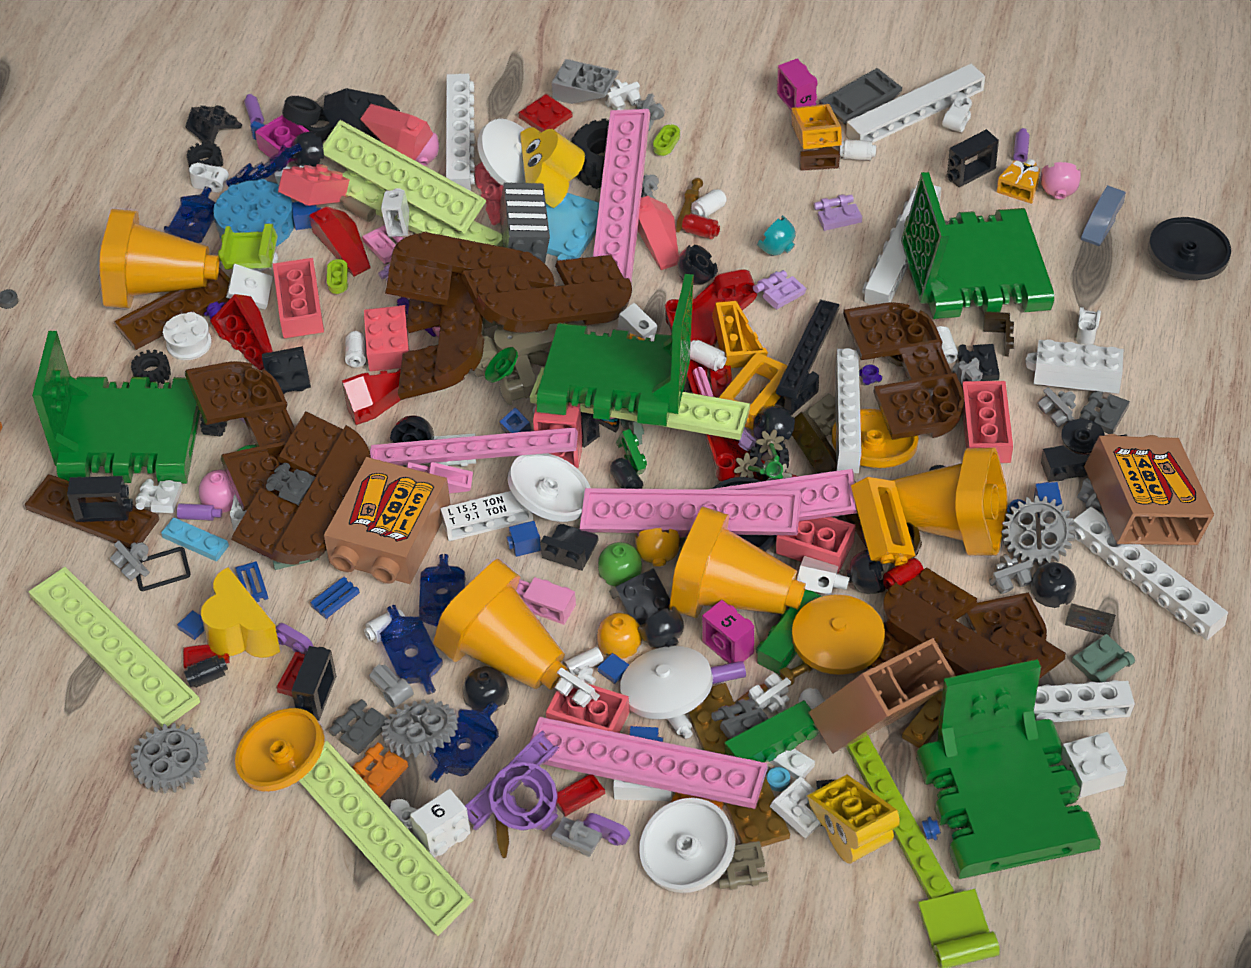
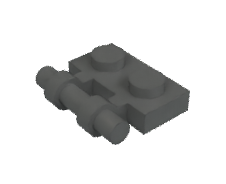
[1079,391,1130,434]
[266,463,316,505]
[328,699,388,755]
[711,699,769,740]

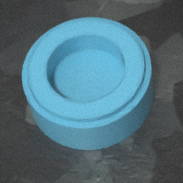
[767,767,790,792]

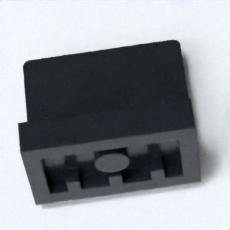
[185,105,243,145]
[262,346,311,394]
[760,371,819,415]
[609,568,670,625]

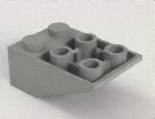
[552,59,619,104]

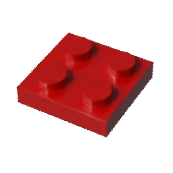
[518,94,573,133]

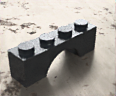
[1041,434,1127,482]

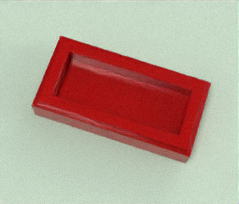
[183,644,230,668]
[556,774,605,817]

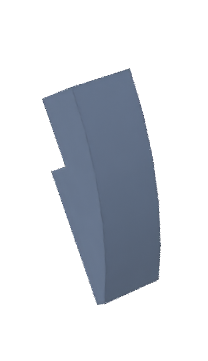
[1081,185,1126,246]

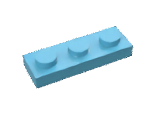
[161,518,229,562]

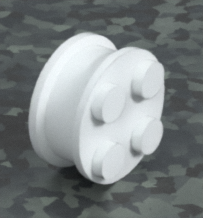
[163,312,212,360]

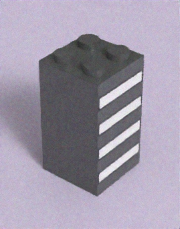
[499,183,550,263]

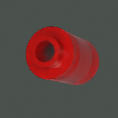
[682,213,720,240]
[883,558,924,590]

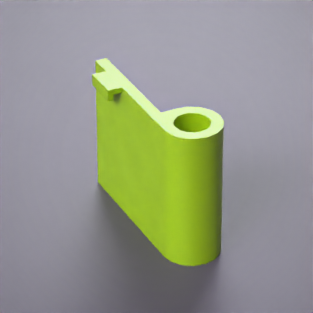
[918,889,1000,968]

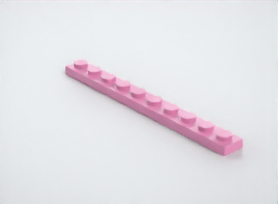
[370,428,578,465]

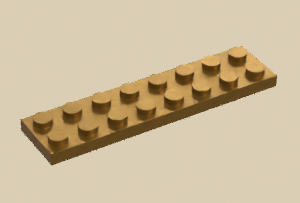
[687,683,790,847]

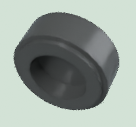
[0,289,19,309]

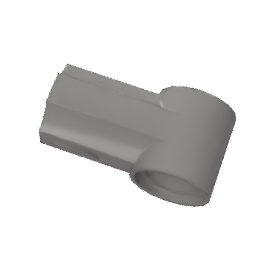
[369,664,414,708]

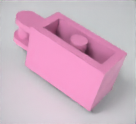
[516,577,576,625]

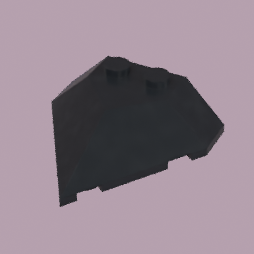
[322,88,400,142]

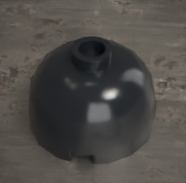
[289,131,324,167]
[677,244,718,285]
[753,405,795,444]
[390,415,434,443]
[847,550,885,594]
[1030,562,1077,608]
[638,606,684,649]
[463,666,509,714]

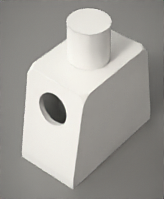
[381,188,409,237]
[617,303,657,341]
[797,556,850,594]

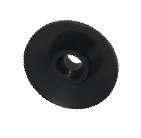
[1061,419,1105,453]

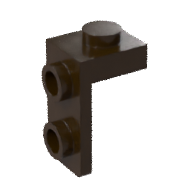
[983,312,1014,357]

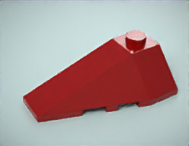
[309,206,371,277]
[210,294,273,370]
[342,369,401,425]

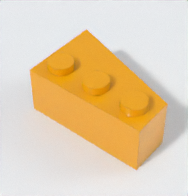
[712,301,768,368]

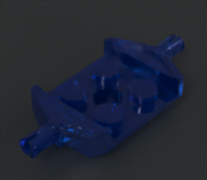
[226,143,302,187]
[164,186,216,243]
[419,554,466,627]
[380,605,443,695]
[429,702,499,783]

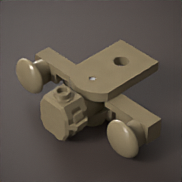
[474,317,558,405]

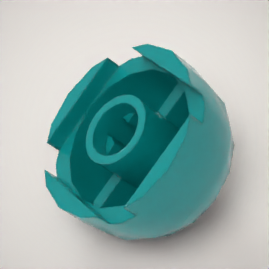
[757,215,796,256]

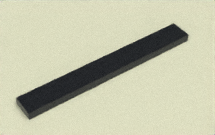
[776,300,840,399]

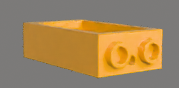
[791,104,842,149]
[719,352,788,430]
[851,477,915,566]

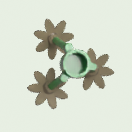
[734,429,792,481]

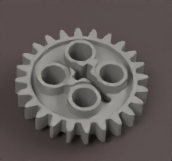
[1002,496,1075,567]
[382,699,458,757]
[131,723,208,793]

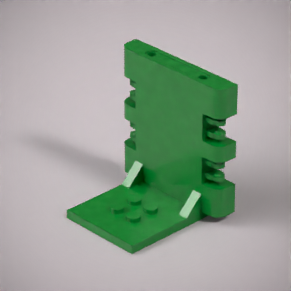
[901,172,1055,319]
[537,274,694,426]
[32,331,201,484]
[916,659,1101,879]

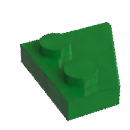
[616,429,647,475]

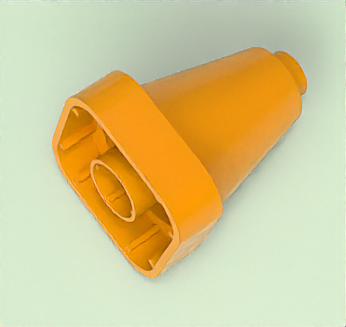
[100,209,219,309]
[890,448,1008,556]
[670,506,806,619]
[433,559,568,690]

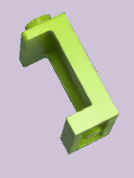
[218,224,278,269]

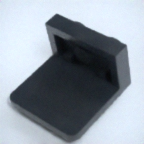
[540,524,599,571]

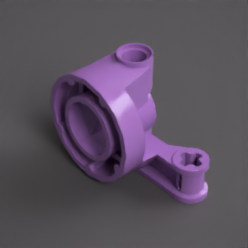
[465,731,559,831]

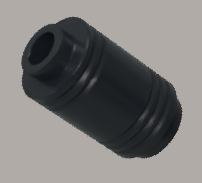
[610,458,643,489]
[184,655,228,688]

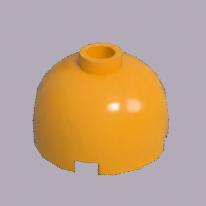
[635,528,680,567]
[597,613,642,659]

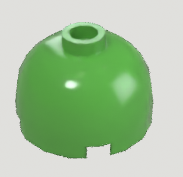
[598,542,642,587]

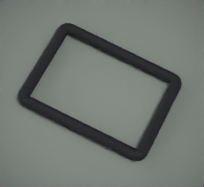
[136,547,191,591]

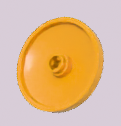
[832,409,919,468]
[792,595,885,675]
[235,708,325,792]

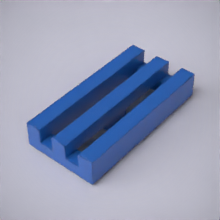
[235,561,269,602]
[310,576,360,619]

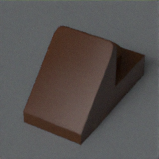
[800,140,840,171]

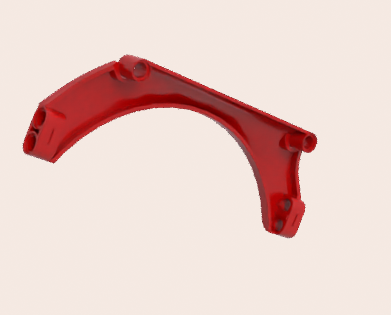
[665,269,798,482]

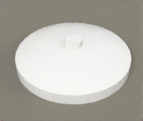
[478,119,526,186]
[508,453,590,522]
[620,646,713,719]
[639,798,735,893]

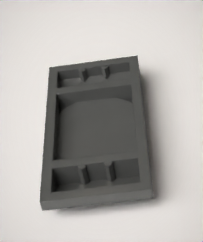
[819,68,902,124]

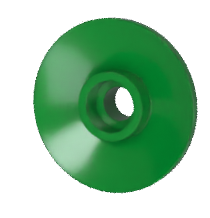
[485,347,518,383]

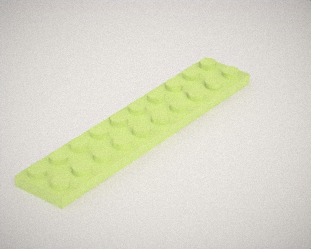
[323,120,486,234]
[343,170,503,247]
[530,367,750,440]
[28,567,200,728]
[299,741,474,936]

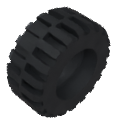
[571,118,609,189]

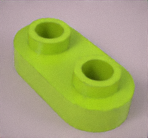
[653,124,680,156]
[327,259,348,294]

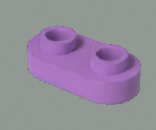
[276,623,314,654]
[583,813,631,846]

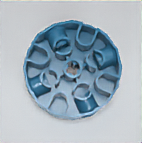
[214,179,295,247]

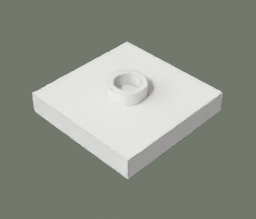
[226,264,273,310]

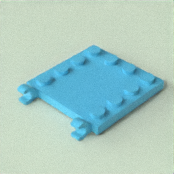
[546,193,599,260]

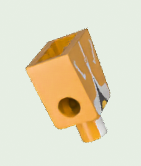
[997,159,1040,204]

